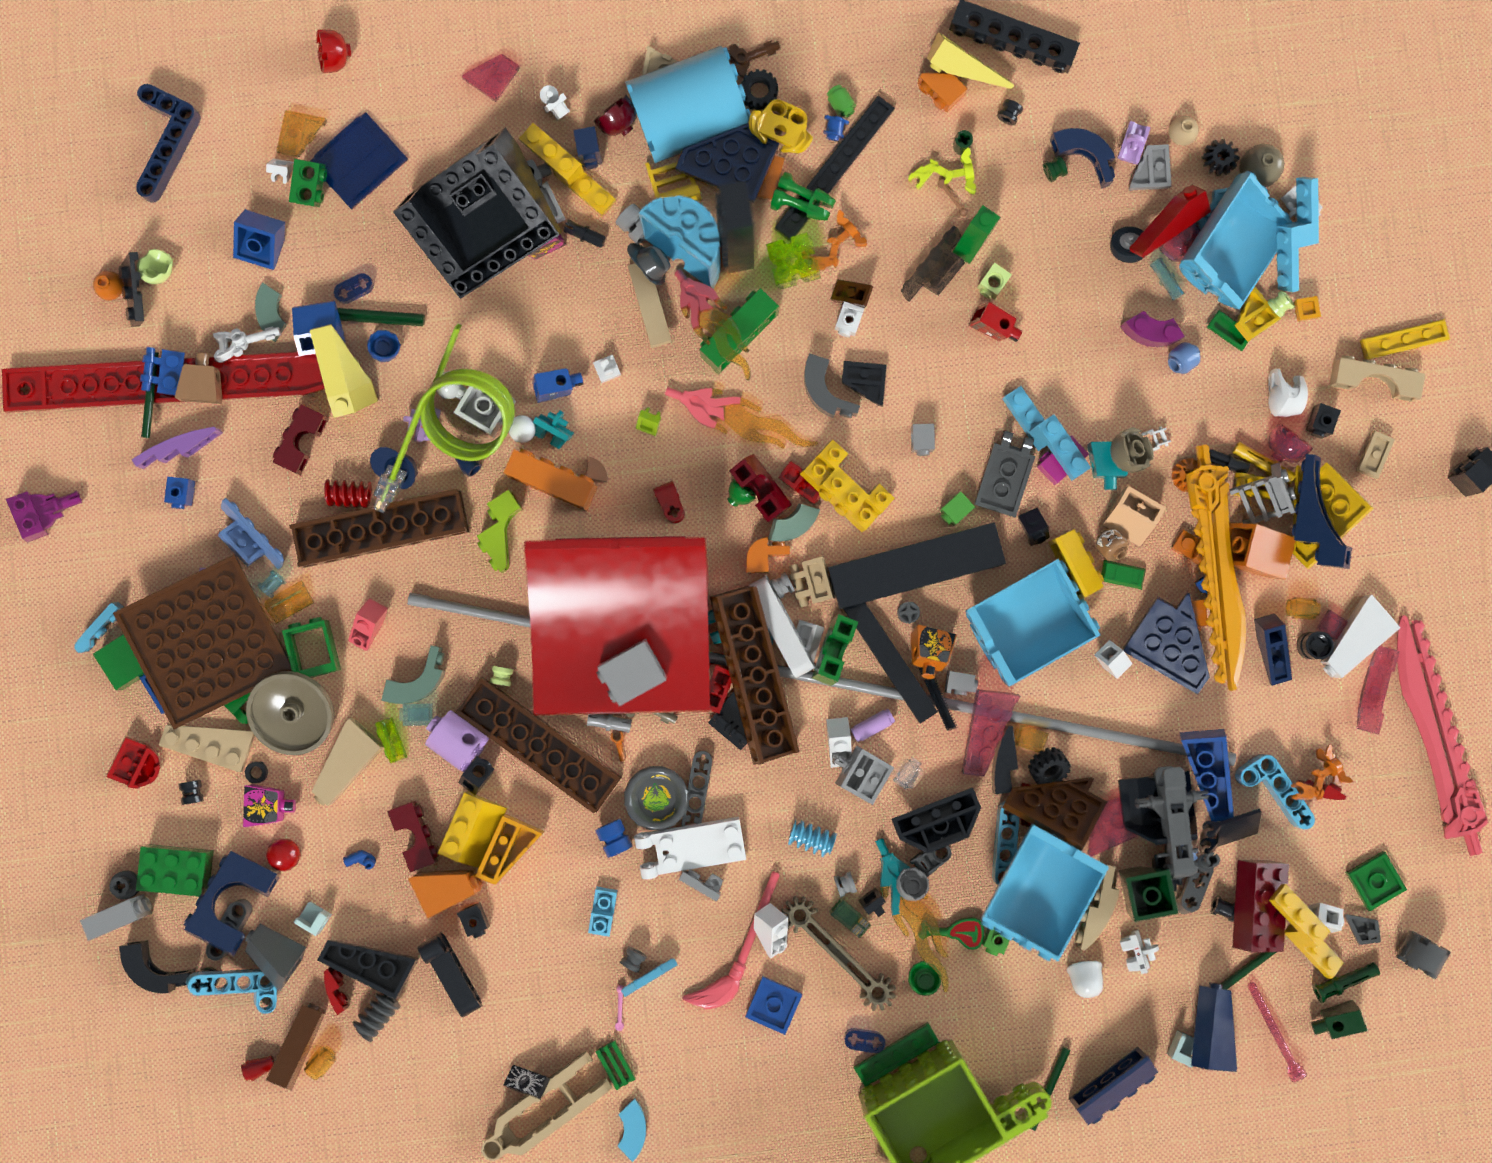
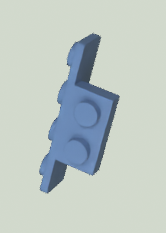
[218,498,284,569]

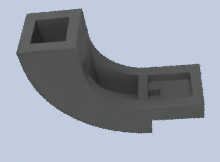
[804,353,860,418]

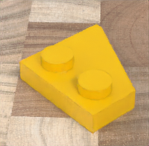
[1235,287,1281,342]

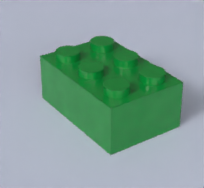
[136,844,214,897]

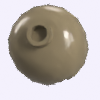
[1239,144,1285,187]
[1110,427,1154,473]

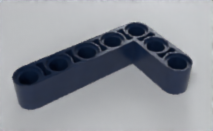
[136,84,201,203]

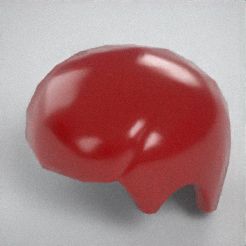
[266,838,301,871]

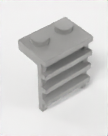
[1229,463,1297,524]

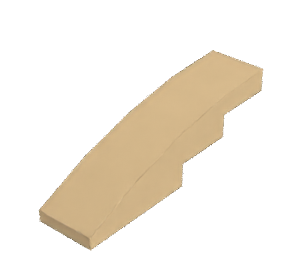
[628,263,672,348]

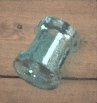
[257,569,287,598]

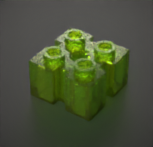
[766,232,821,290]

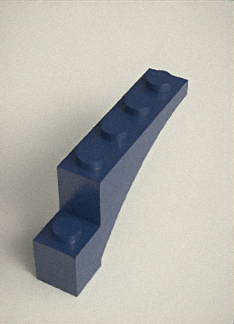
[1292,454,1352,569]

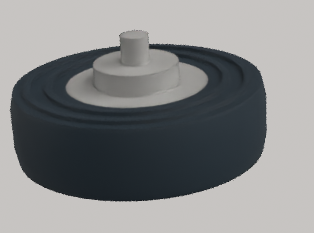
[1110,226,1144,263]

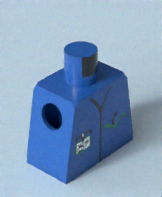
[532,368,583,403]

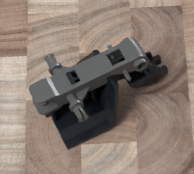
[1118,766,1209,892]

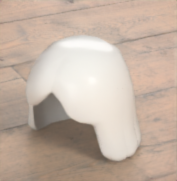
[1066,961,1103,998]

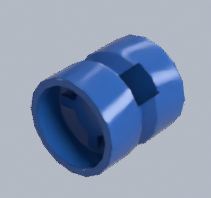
[595,818,633,858]

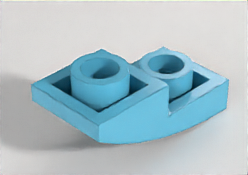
[588,886,618,937]

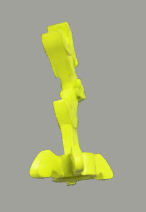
[908,148,976,195]

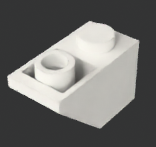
[826,717,852,768]
[754,903,788,958]

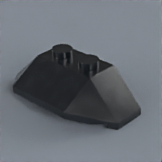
[891,787,981,854]

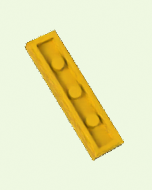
[1360,319,1450,360]

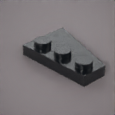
[119,252,144,327]

